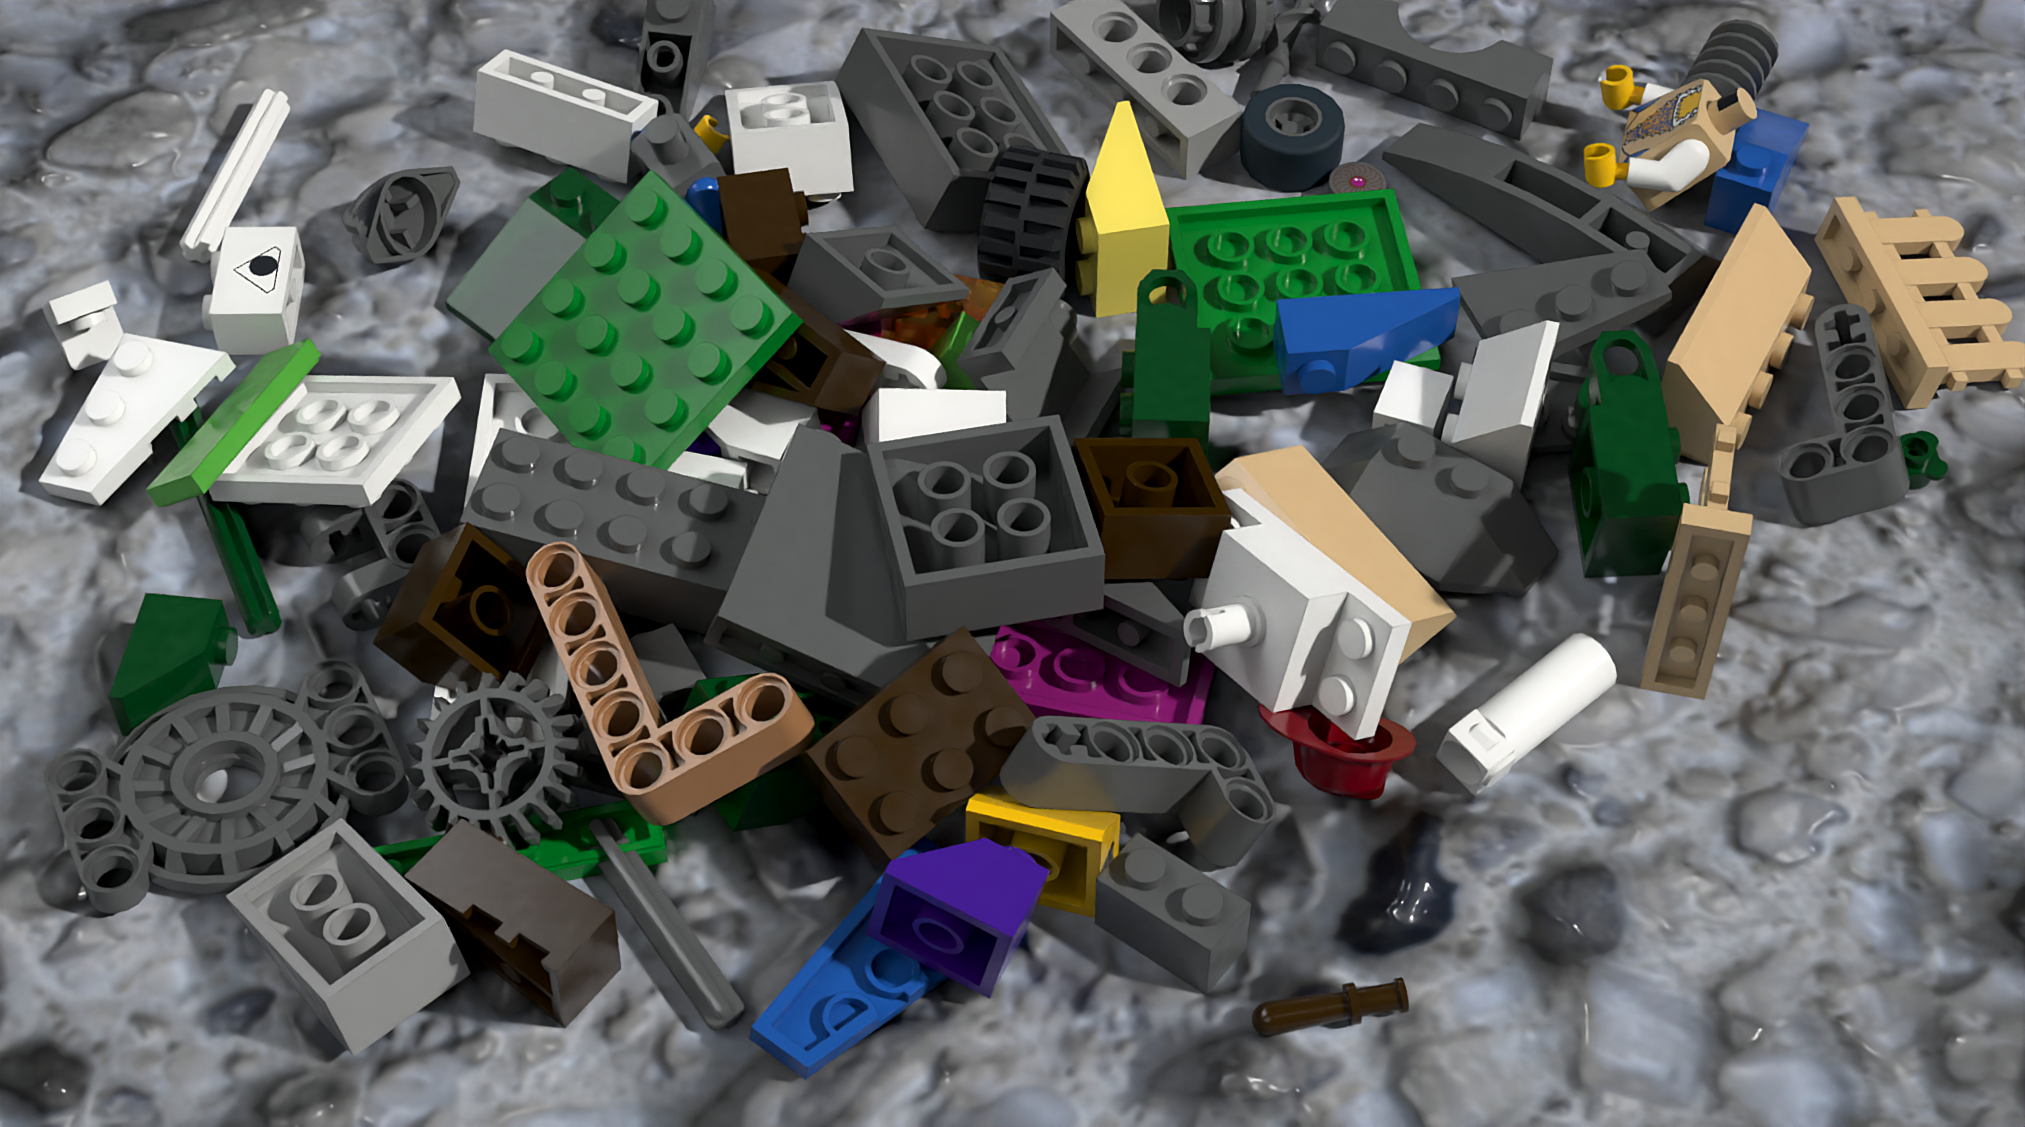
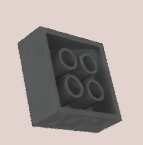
[866,414,1105,641]

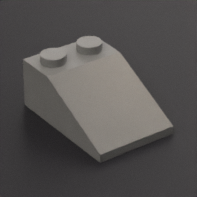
[226,818,471,1056]

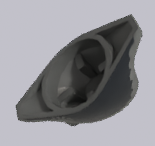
[342,166,461,264]

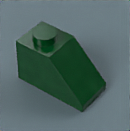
[108,593,238,736]

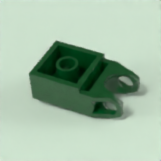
[1119,269,1211,459]
[1568,330,1690,578]

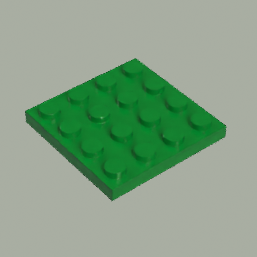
[487,169,804,470]
[1165,188,1441,396]

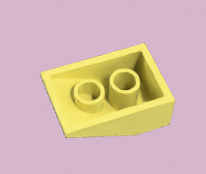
[1075,101,1170,318]

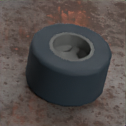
[1239,84,1345,192]

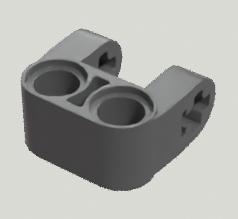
[300,478,441,631]

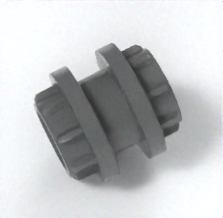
[1155,0,1275,63]

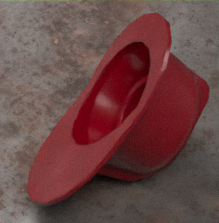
[1257,702,1417,800]

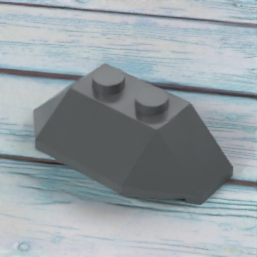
[1320,422,1559,597]

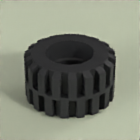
[977,145,1090,300]

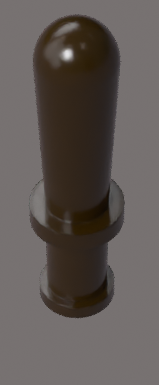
[1252,977,1409,1036]

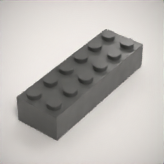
[459,428,766,635]

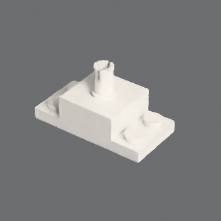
[1183,488,1412,740]

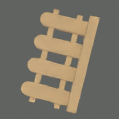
[1814,196,2025,409]
[1639,423,1753,700]

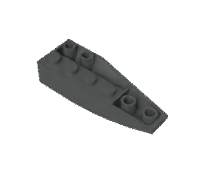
[1382,123,1722,336]

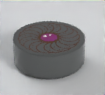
[1328,162,1387,194]

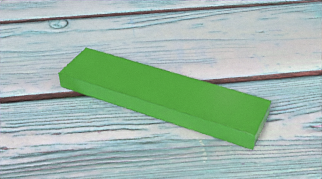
[146,338,321,508]

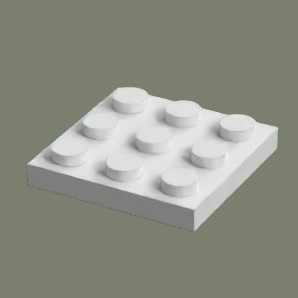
[208,375,461,508]

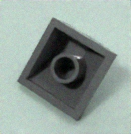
[787,225,970,326]

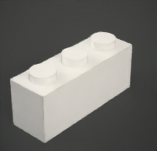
[473,49,658,184]

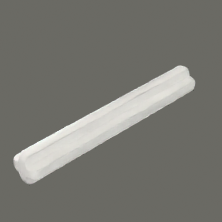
[180,89,290,264]

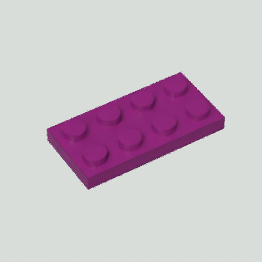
[989,620,1218,725]

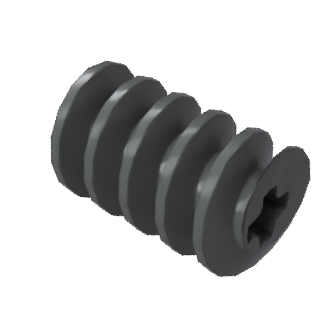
[1679,19,1779,133]

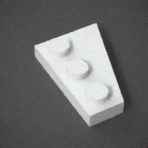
[39,333,236,506]

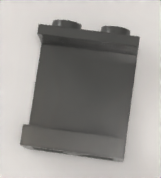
[956,267,1126,449]

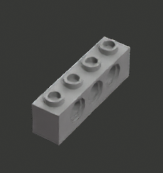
[1050,0,1242,180]

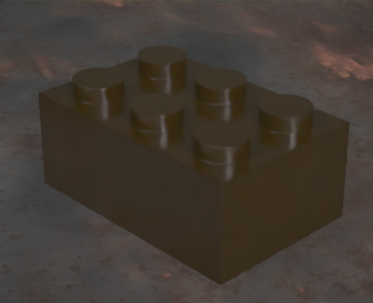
[791,626,1037,867]

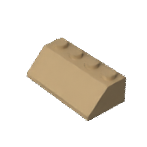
[1661,203,1815,466]
[1214,445,1457,665]

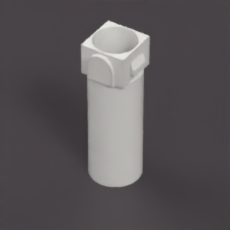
[1435,633,1617,796]

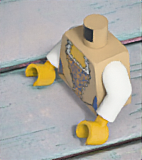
[1584,65,1757,212]

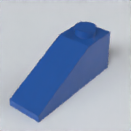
[1704,108,1810,235]
[1273,287,1461,395]

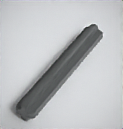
[581,818,745,1031]

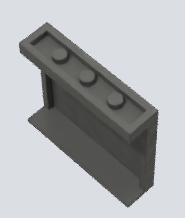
[703,423,1000,709]

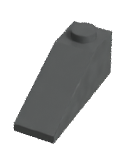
[1040,579,1191,688]

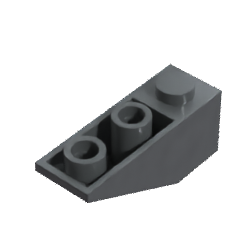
[632,0,717,124]

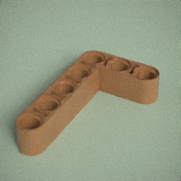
[526,542,815,826]

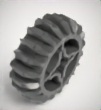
[404,671,591,850]

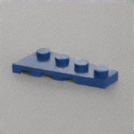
[749,836,948,1080]

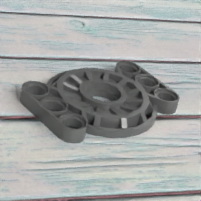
[44,658,410,913]

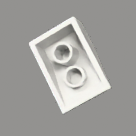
[725,81,854,202]

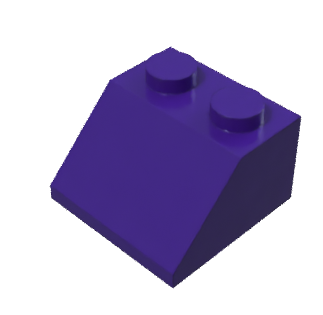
[865,838,1050,999]

